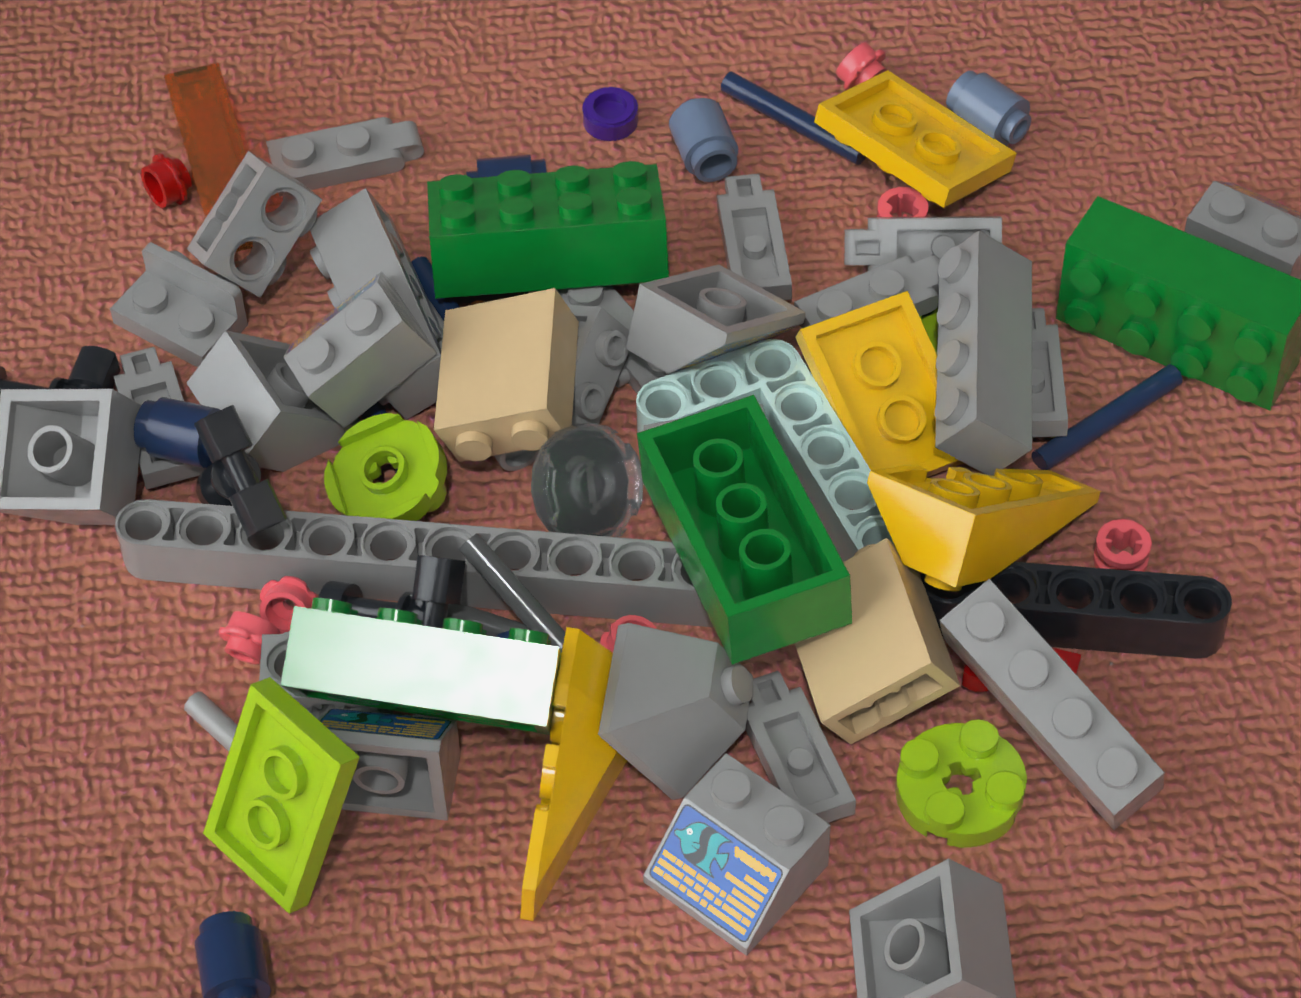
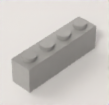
[310,188,443,420]
[935,230,1032,476]
[940,579,1165,830]

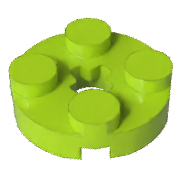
[324,413,447,521]
[895,719,1027,848]

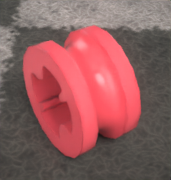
[877,187,928,217]
[1093,519,1152,572]

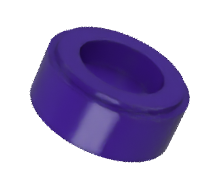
[582,87,638,141]

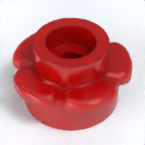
[141,153,192,208]

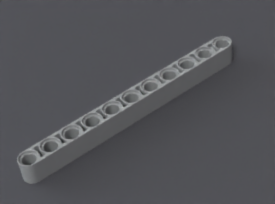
[115,499,713,627]

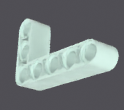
[636,339,894,562]

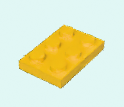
[814,70,1017,208]
[795,291,964,477]

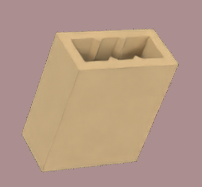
[434,288,579,462]
[795,538,960,745]

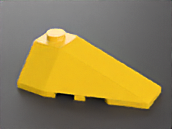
[867,465,1101,591]
[520,627,627,921]

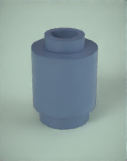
[946,70,1031,146]
[669,98,738,182]

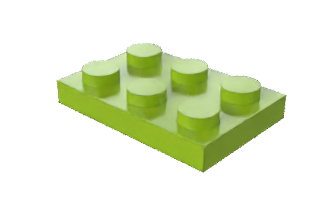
[203,677,360,914]

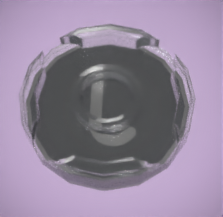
[531,423,644,538]

